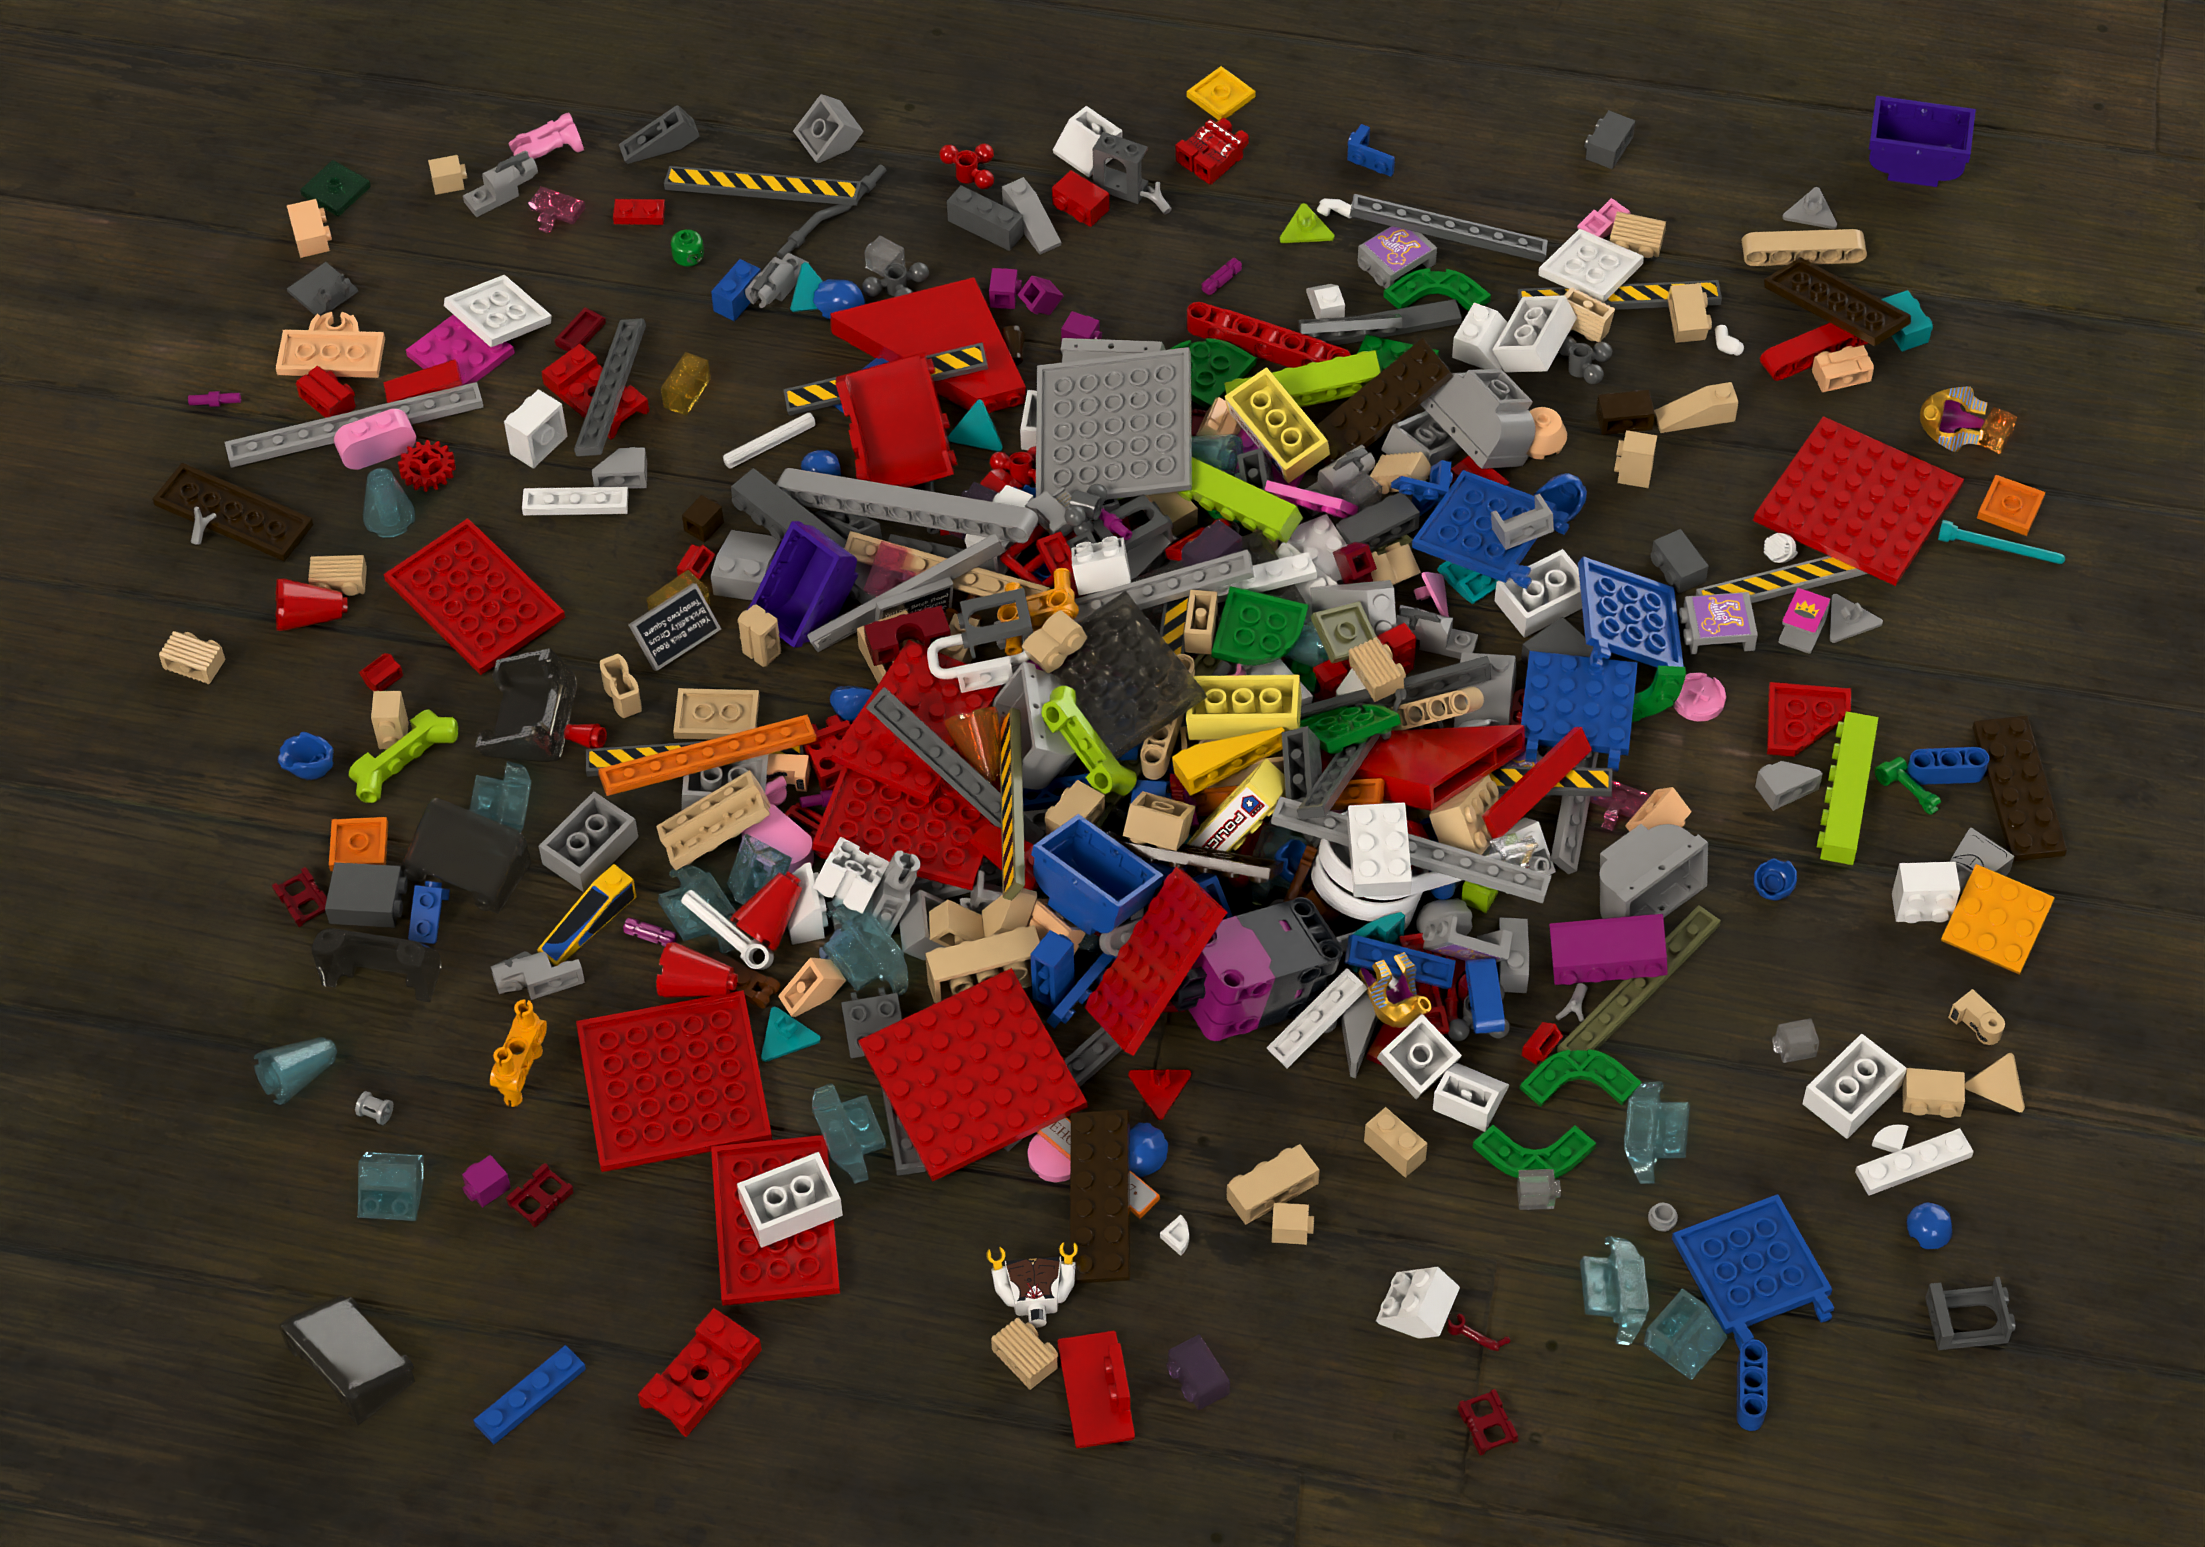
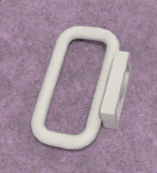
[927,634,1030,693]

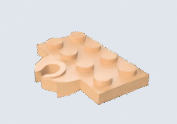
[276,312,385,378]

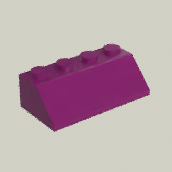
[1549,914,1668,985]

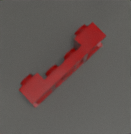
[541,344,649,440]
[1312,623,1416,703]
[638,1308,762,1437]

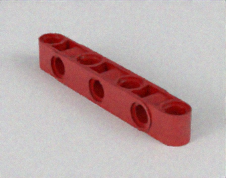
[1187,302,1351,368]

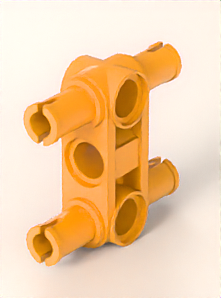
[997,568,1079,656]
[490,999,547,1107]

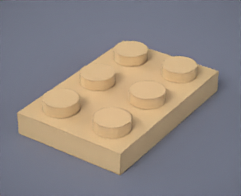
[673,688,760,739]

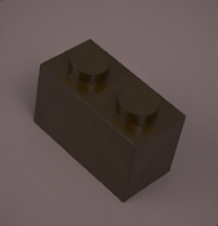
[1596,390,1655,435]

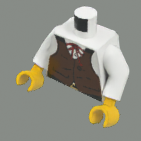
[986,1242,1078,1328]

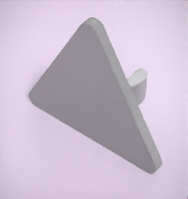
[1783,187,1837,229]
[1830,594,1883,643]

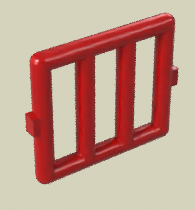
[1000,524,1077,589]

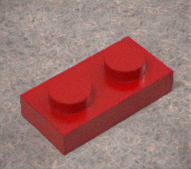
[613,199,665,225]

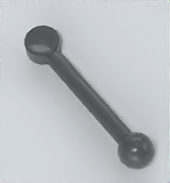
[1381,689,1407,739]

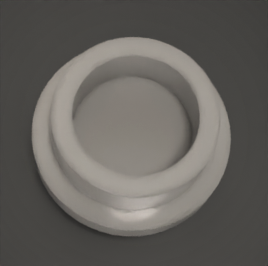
[1648,1203,1678,1231]

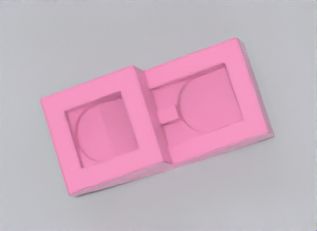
[1577,198,1630,238]

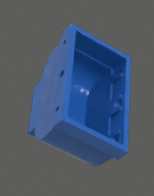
[1031,814,1164,936]

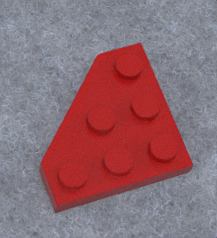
[1767,682,1851,757]

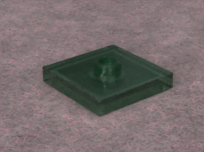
[300,160,371,217]

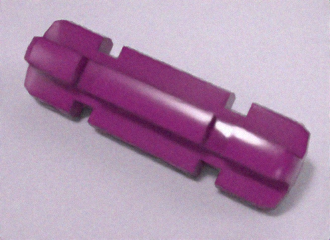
[1201,258,1242,295]
[623,918,677,946]

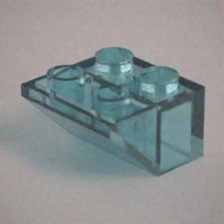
[727,834,792,905]
[358,1152,424,1221]
[1644,1288,1727,1380]

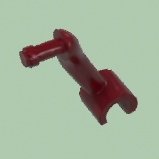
[1447,1314,1511,1351]

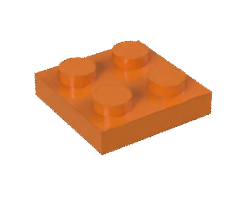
[1977,475,2046,536]
[329,817,388,871]

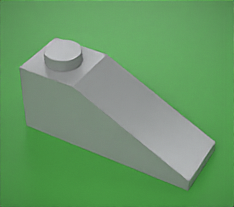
[1002,177,1061,255]
[1498,918,1529,993]
[1341,990,1379,1078]

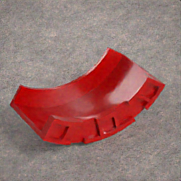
[835,352,957,488]

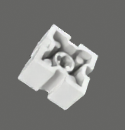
[813,837,889,914]

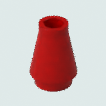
[564,724,607,749]

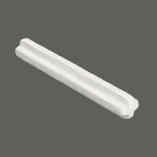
[723,413,816,468]

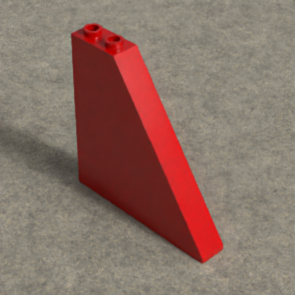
[830,277,1026,413]
[1321,725,1526,811]

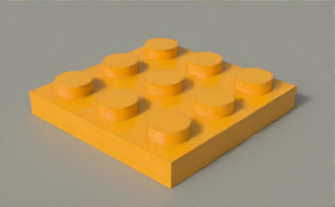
[1941,864,2055,975]

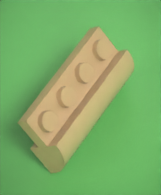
[657,770,771,870]

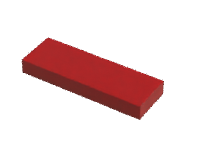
[383,359,462,403]

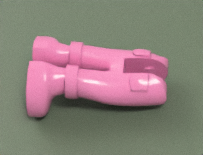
[509,112,584,159]

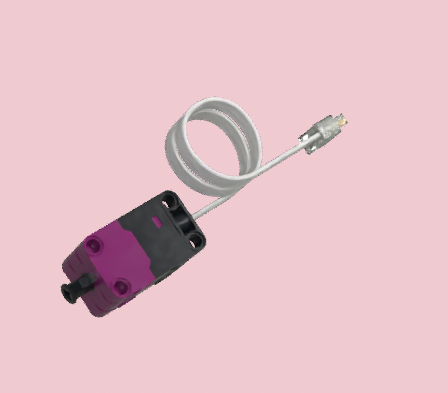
[1170,811,1539,1041]

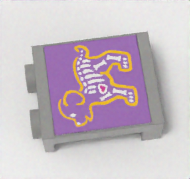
[1357,226,1437,289]
[1679,592,1758,654]
[1423,915,1513,962]

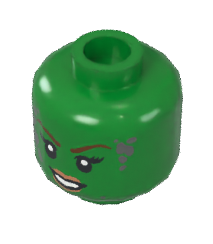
[670,229,704,267]

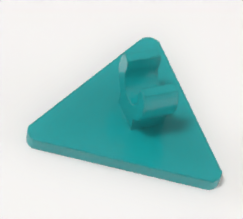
[790,262,822,312]
[948,399,1003,451]
[761,1007,821,1062]

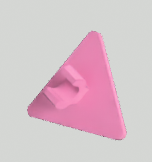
[1414,572,1449,617]

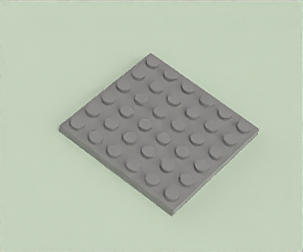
[1036,347,1192,500]

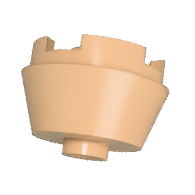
[1526,407,1567,459]

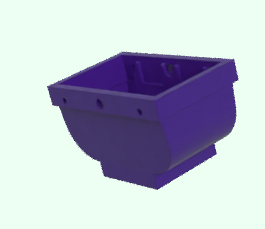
[1869,96,1976,187]
[748,521,859,648]

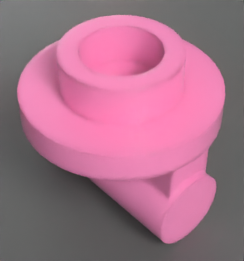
[765,776,787,806]

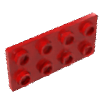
[1057,1331,1135,1448]

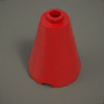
[276,578,348,631]
[730,871,802,951]
[656,942,738,998]

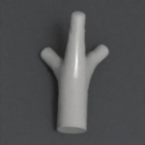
[1140,182,1172,215]
[191,507,217,545]
[1556,983,1587,1022]

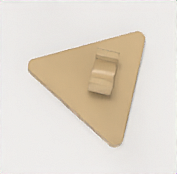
[1965,1053,2025,1112]

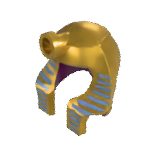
[1920,386,1988,452]
[1359,952,1431,1028]

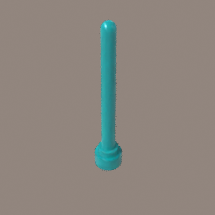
[1938,520,2065,564]

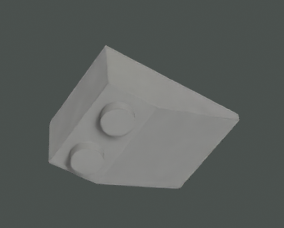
[1381,411,1462,466]
[711,530,782,600]
[1310,580,1396,641]
[1454,653,1517,728]
[682,755,768,810]

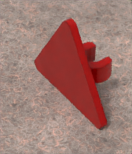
[1128,1070,1191,1120]

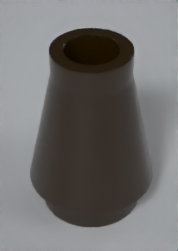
[1001,325,1025,365]

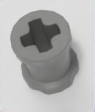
[355,1091,394,1125]

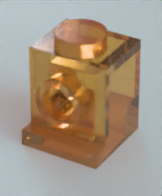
[1978,407,2018,454]

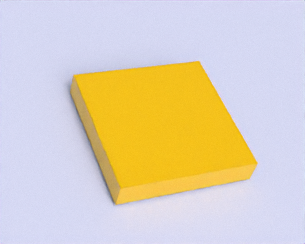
[1187,66,1256,120]

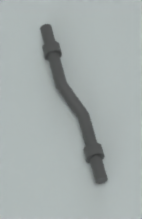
[777,164,886,259]

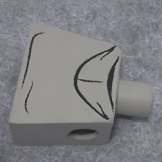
[1950,828,2014,894]

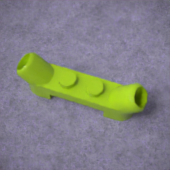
[1041,686,1137,796]
[349,709,458,803]

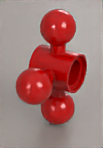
[939,144,994,189]
[990,446,1036,486]

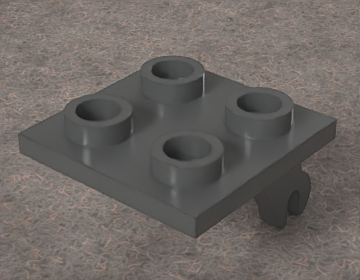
[287,262,358,316]
[841,987,902,1058]

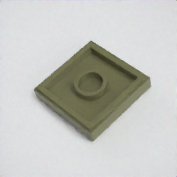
[1310,601,1377,664]

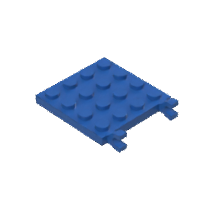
[1412,470,1569,589]
[1578,557,1684,669]
[1521,651,1637,772]
[1672,1194,1834,1350]

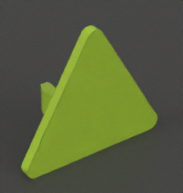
[1280,203,1334,243]

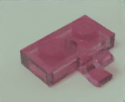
[529,186,585,233]
[864,541,916,596]
[1590,780,1651,831]

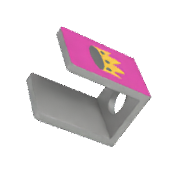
[1778,588,1831,654]

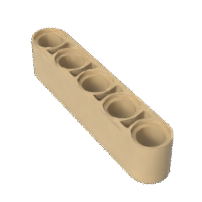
[1741,229,1867,266]
[1140,654,1195,780]
[1388,687,1484,731]

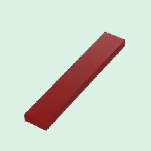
[1482,727,1592,839]

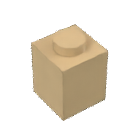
[428,155,467,195]
[1272,1203,1314,1245]

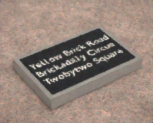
[875,577,953,621]
[628,583,721,671]

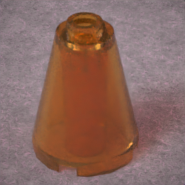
[944,706,1000,783]

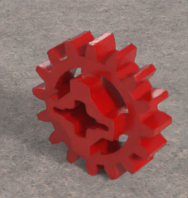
[398,440,456,492]

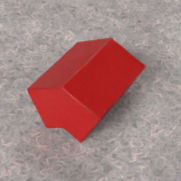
[980,468,1023,496]
[677,544,715,583]
[359,653,403,692]
[1522,1022,1563,1065]

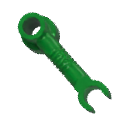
[1874,757,1941,815]

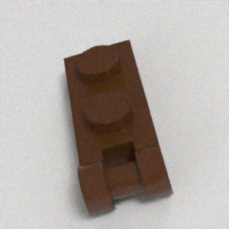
[711,951,781,1009]

